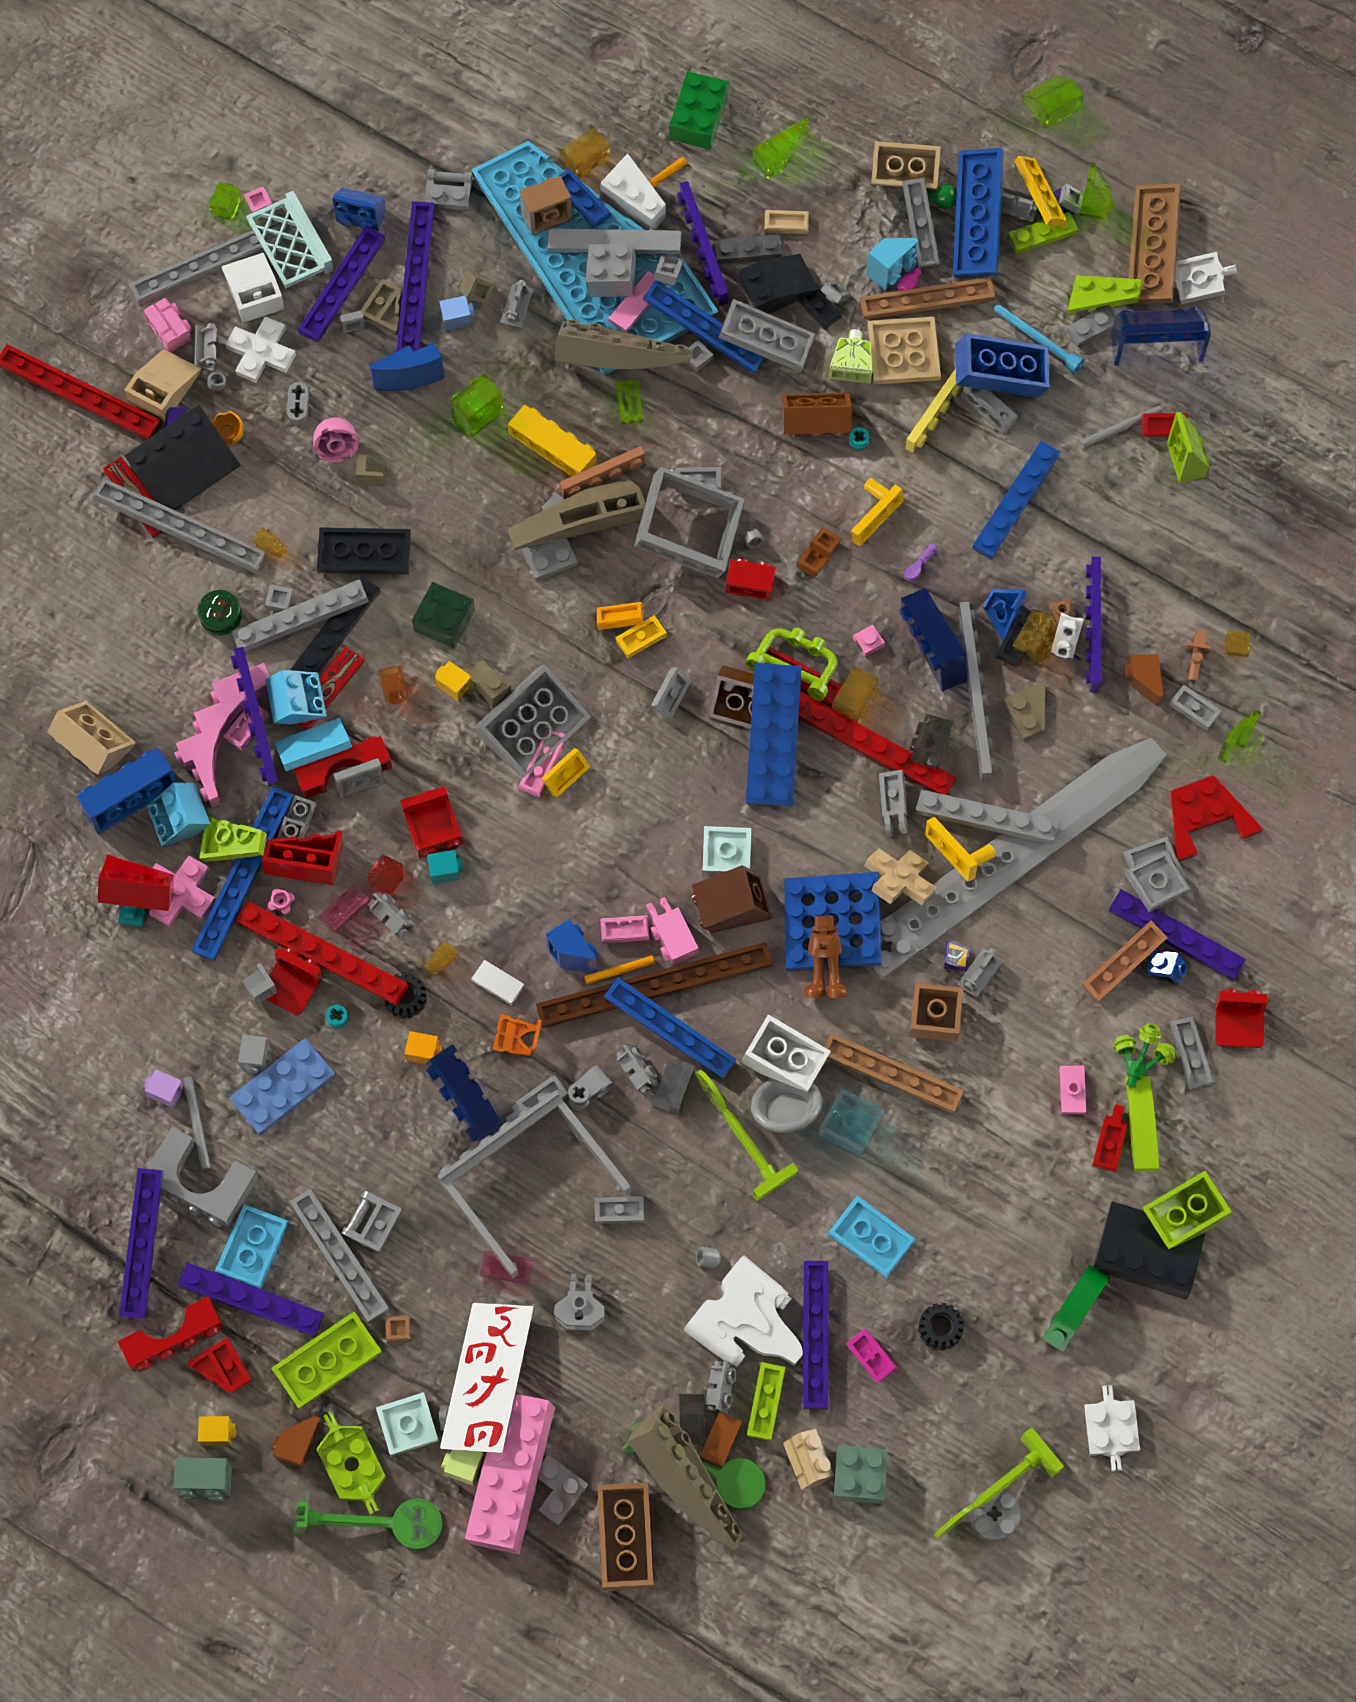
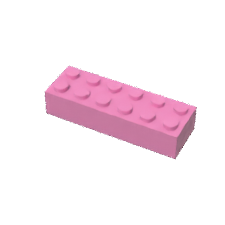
[465,1394,555,1554]

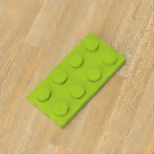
[271,1312,382,1410]

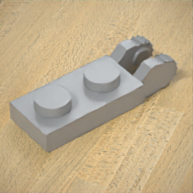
[879,770,908,836]

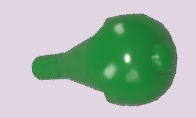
[902,183,957,209]

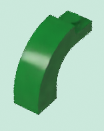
[1042,1265,1110,1352]

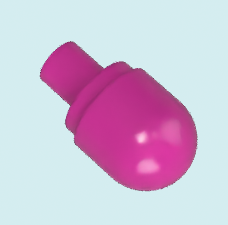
[897,267,922,291]

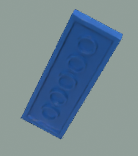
[953,148,1004,278]
[746,663,802,806]

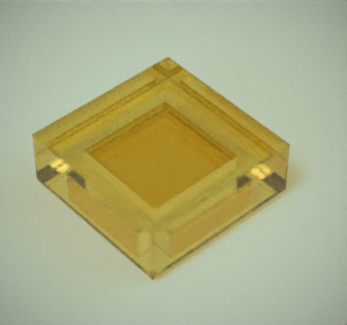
[1225,630,1251,657]

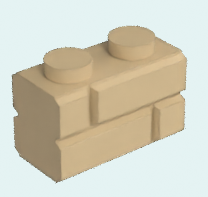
[783,1429,835,1490]

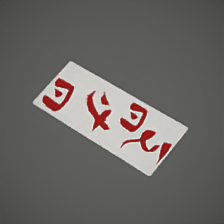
[440,1303,533,1453]

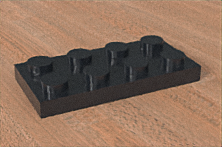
[317,527,411,575]

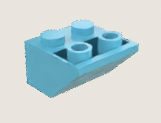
[866,238,918,291]
[265,670,327,724]
[147,783,210,847]

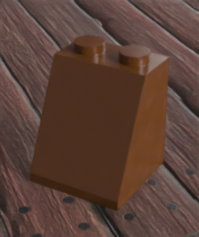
[692,865,772,933]

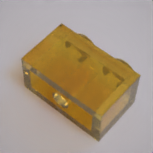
[559,128,610,178]
[832,666,880,722]

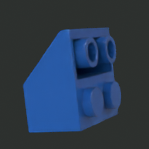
[332,188,386,231]
[546,919,598,974]

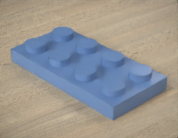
[229,1038,336,1136]

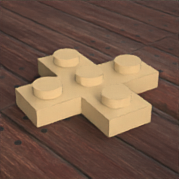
[864,848,937,905]

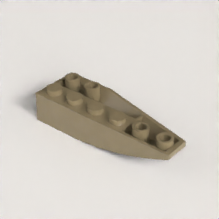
[554,320,693,369]
[507,479,646,550]
[628,1404,742,1550]

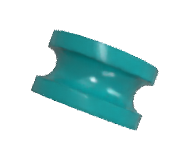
[849,427,870,450]
[326,1004,348,1028]

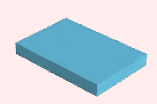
[274,718,352,771]
[827,1195,916,1279]
[215,1204,290,1289]

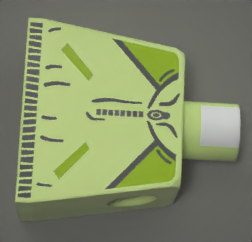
[829,329,873,384]

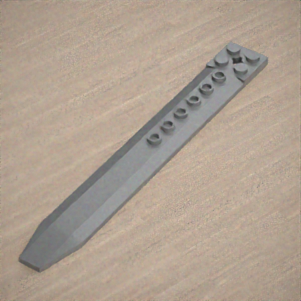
[853,738,1167,980]

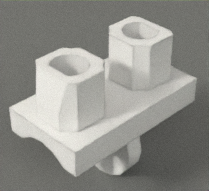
[1051,613,1084,658]

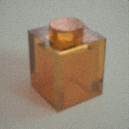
[379,665,408,704]

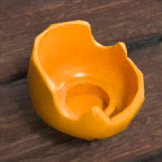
[212,411,244,446]

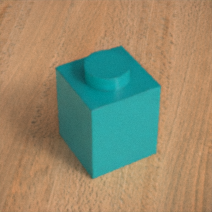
[427,850,463,884]

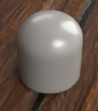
[696,1247,721,1268]

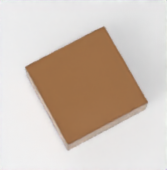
[385,1315,411,1343]

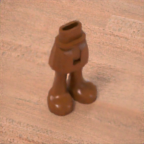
[804,916,848,998]

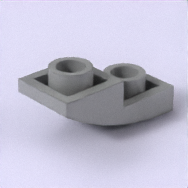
[277,795,318,839]

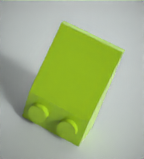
[1167,412,1210,483]
[1142,1171,1232,1250]

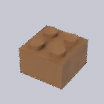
[519,176,572,235]
[909,983,963,1042]

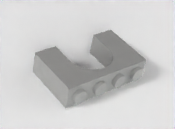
[147,1127,259,1228]

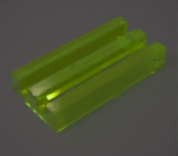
[616,379,643,425]

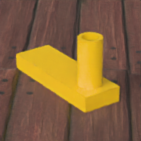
[851,478,904,547]
[925,817,996,882]

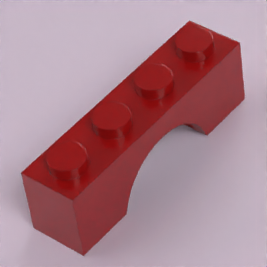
[294,736,392,799]
[118,1296,224,1372]

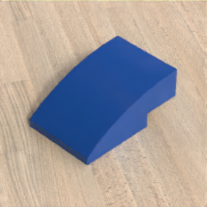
[369,343,445,391]

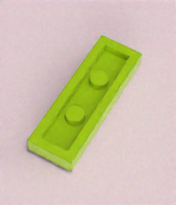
[1008,212,1078,255]
[747,1362,786,1442]

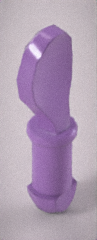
[904,544,937,581]

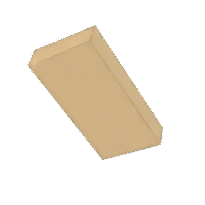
[764,210,809,235]

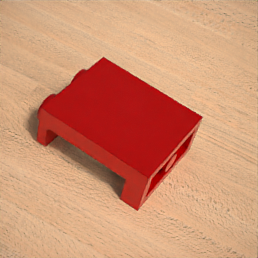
[400,786,464,858]

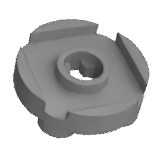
[969,1490,1020,1541]

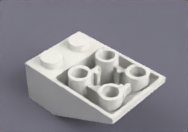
[221,253,285,323]

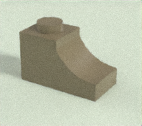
[466,660,511,709]

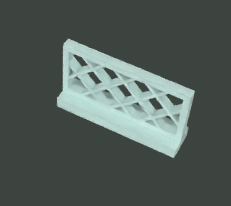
[246,191,334,289]

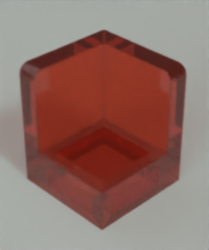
[367,854,405,896]

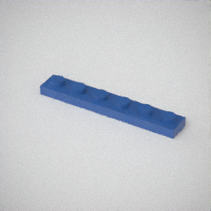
[643,280,765,374]
[972,441,1060,560]
[604,977,736,1080]

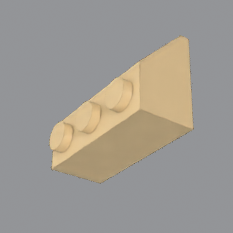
[871,141,941,190]
[47,701,136,775]

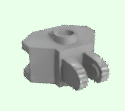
[554,1274,605,1331]

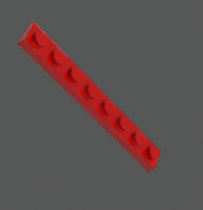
[0,344,162,440]
[798,692,957,795]
[235,901,409,1006]

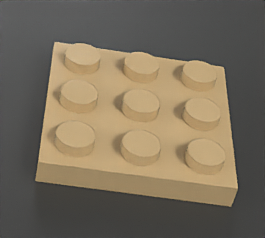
[867,317,941,385]

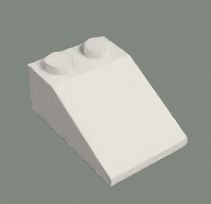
[741,1015,831,1092]

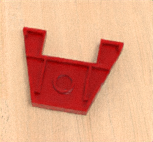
[1170,775,1263,862]

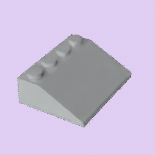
[472,665,591,778]

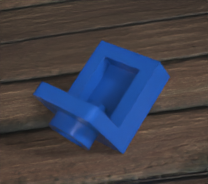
[1146,950,1187,984]

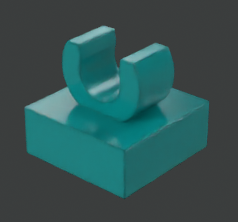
[118,906,147,928]

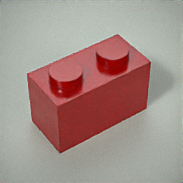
[725,559,776,601]

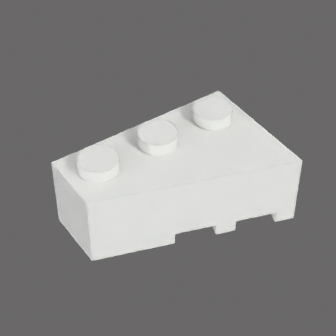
[600,153,666,230]

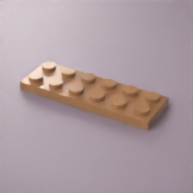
[1129,183,1181,305]

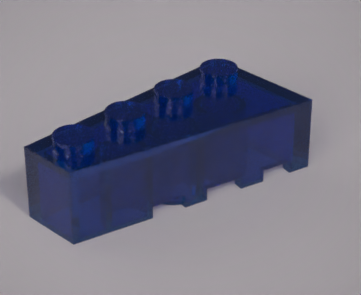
[899,588,967,691]
[425,1044,503,1144]

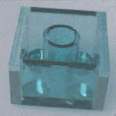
[818,1088,885,1159]

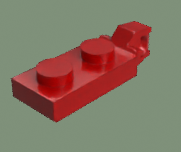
[1092,1104,1128,1173]

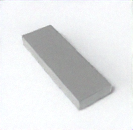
[1170,1016,1214,1091]

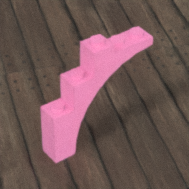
[174,663,270,808]

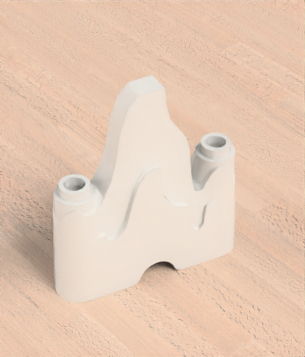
[683,1255,803,1367]

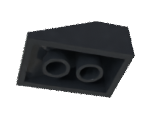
[739,254,819,314]

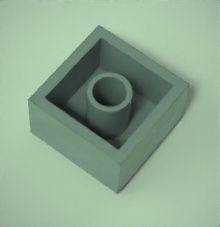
[833,1445,888,1505]
[174,1458,232,1502]

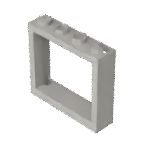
[634,467,744,579]

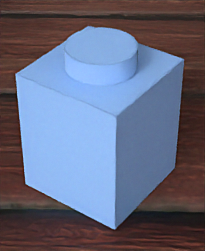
[440,296,474,331]

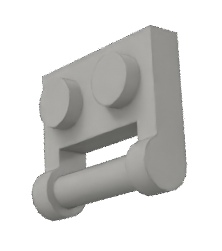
[425,169,473,211]
[341,1191,403,1254]

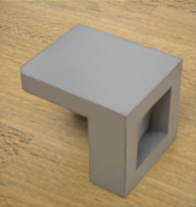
[243,963,277,1004]

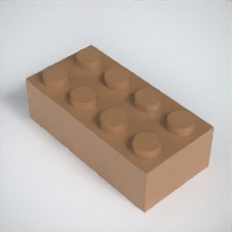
[597,1482,654,1592]

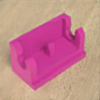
[846,1328,899,1383]

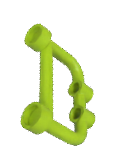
[745,628,838,701]

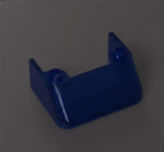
[1111,307,1211,366]

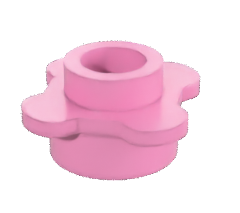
[268,889,295,914]

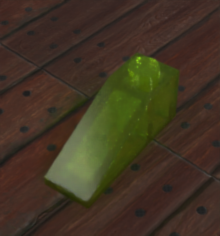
[752,117,809,179]
[1080,162,1115,220]

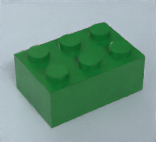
[669,71,729,150]

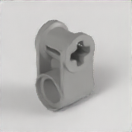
[568,1066,613,1111]

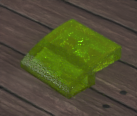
[1218,710,1262,763]

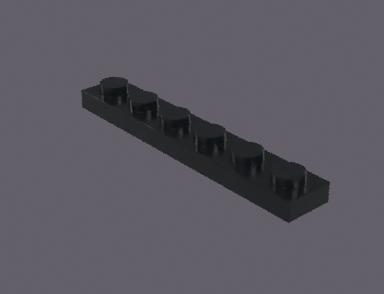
[290,577,381,674]

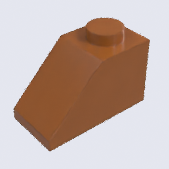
[1125,654,1164,706]
[271,1416,322,1469]

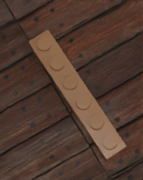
[860,277,995,320]
[825,1033,964,1114]

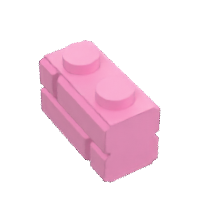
[143,298,192,353]

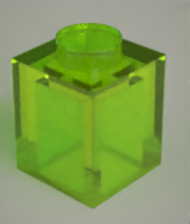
[209,182,242,221]

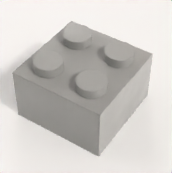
[586,244,637,297]

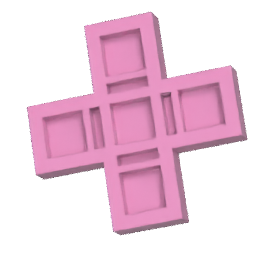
[149,856,216,927]

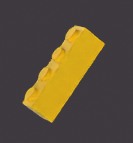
[508,405,597,477]

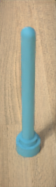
[994,305,1085,374]

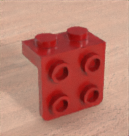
[266,947,323,1016]
[1215,989,1268,1048]

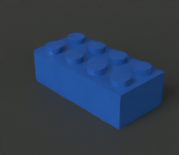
[955,333,1050,398]
[76,748,177,835]

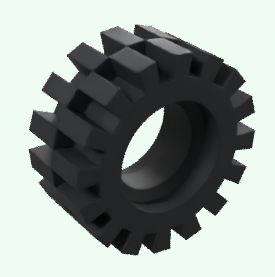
[384,972,427,1019]
[918,1303,964,1351]

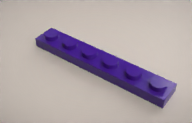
[677,181,728,306]
[298,226,385,343]
[1085,556,1101,692]
[230,647,278,787]
[1108,889,1246,981]
[119,1168,164,1319]
[803,1261,828,1410]
[178,1262,325,1338]

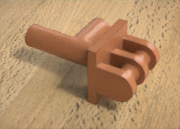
[1185,630,1211,682]

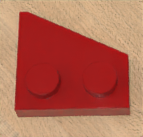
[186,1337,253,1394]

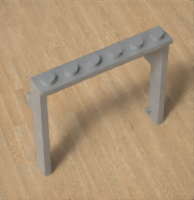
[437,1090,632,1278]

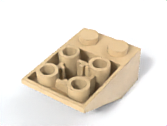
[124,349,202,422]

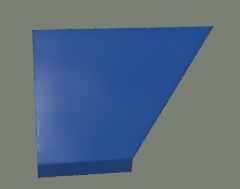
[982,589,1027,642]

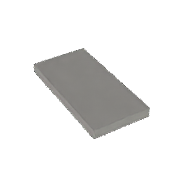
[718,299,815,372]

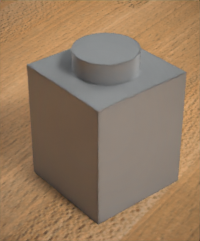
[238,1034,269,1074]

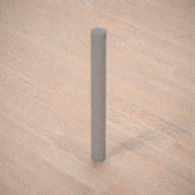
[1079,406,1163,449]
[183,1076,211,1171]

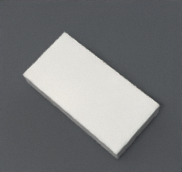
[471,960,525,1006]

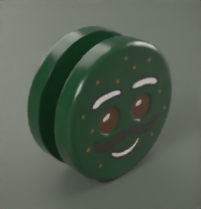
[197,590,242,635]

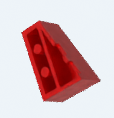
[262,831,343,885]
[98,855,174,911]

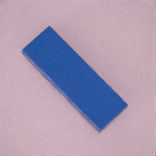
[559,169,611,229]

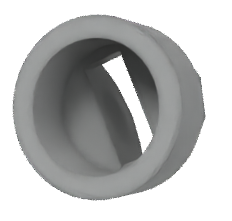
[207,372,226,392]
[744,529,764,549]

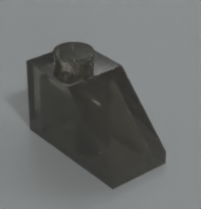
[679,1394,705,1445]

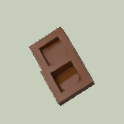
[796,527,842,578]
[700,1412,742,1469]

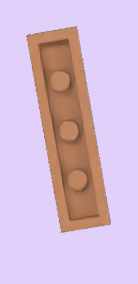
[559,446,645,499]
[1082,921,1168,1002]

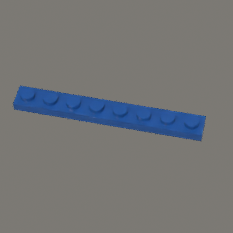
[192,786,294,962]

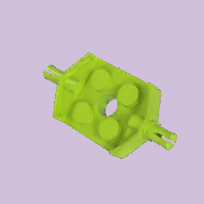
[316,1412,386,1515]

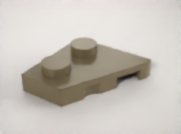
[360,279,402,336]
[1003,682,1045,741]

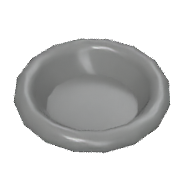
[751,1079,822,1133]

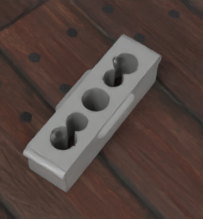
[961,387,1018,435]

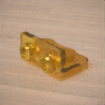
[1013,609,1058,666]

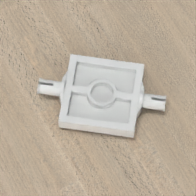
[1174,252,1237,304]
[1084,1385,1140,1472]

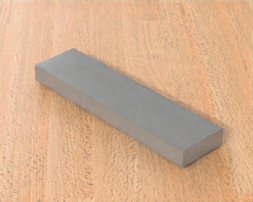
[902,178,940,269]

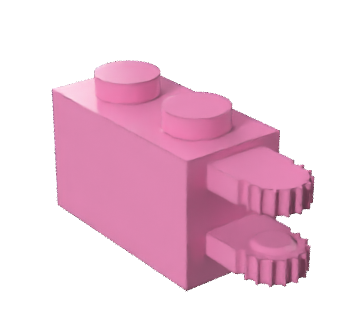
[646,897,698,967]

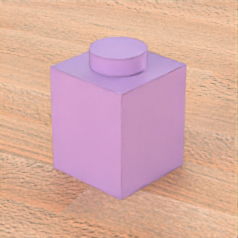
[144,1069,184,1109]

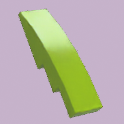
[1125,1076,1159,1172]

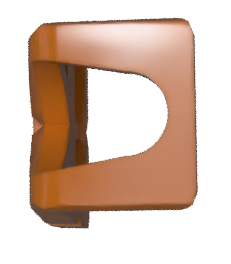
[492,1014,542,1056]

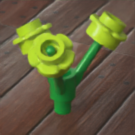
[1113,1023,1176,1088]

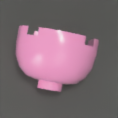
[313,417,359,462]

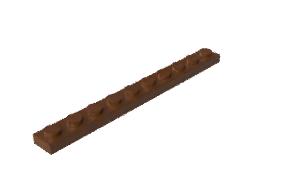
[536,942,773,1029]

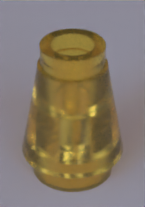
[252,527,288,558]
[424,941,459,975]

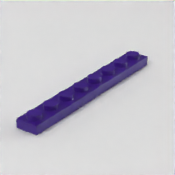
[396,201,435,352]

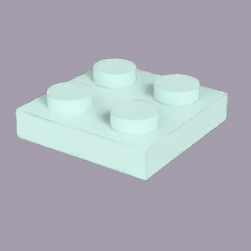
[702,826,751,874]
[376,1392,439,1457]

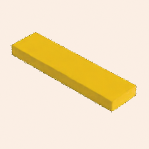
[1014,156,1068,227]

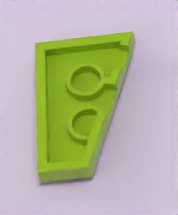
[1067,275,1143,316]
[199,816,267,862]

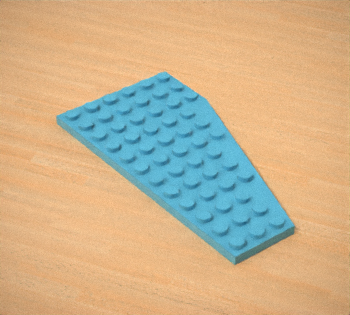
[471,141,718,376]

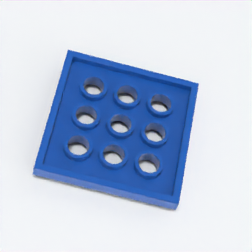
[784,872,882,971]

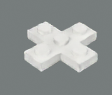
[225,317,296,383]

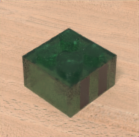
[412,582,475,649]

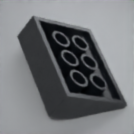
[124,405,241,510]
[1093,1201,1206,1300]

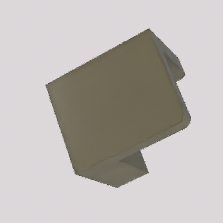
[459,269,495,304]
[356,454,386,486]

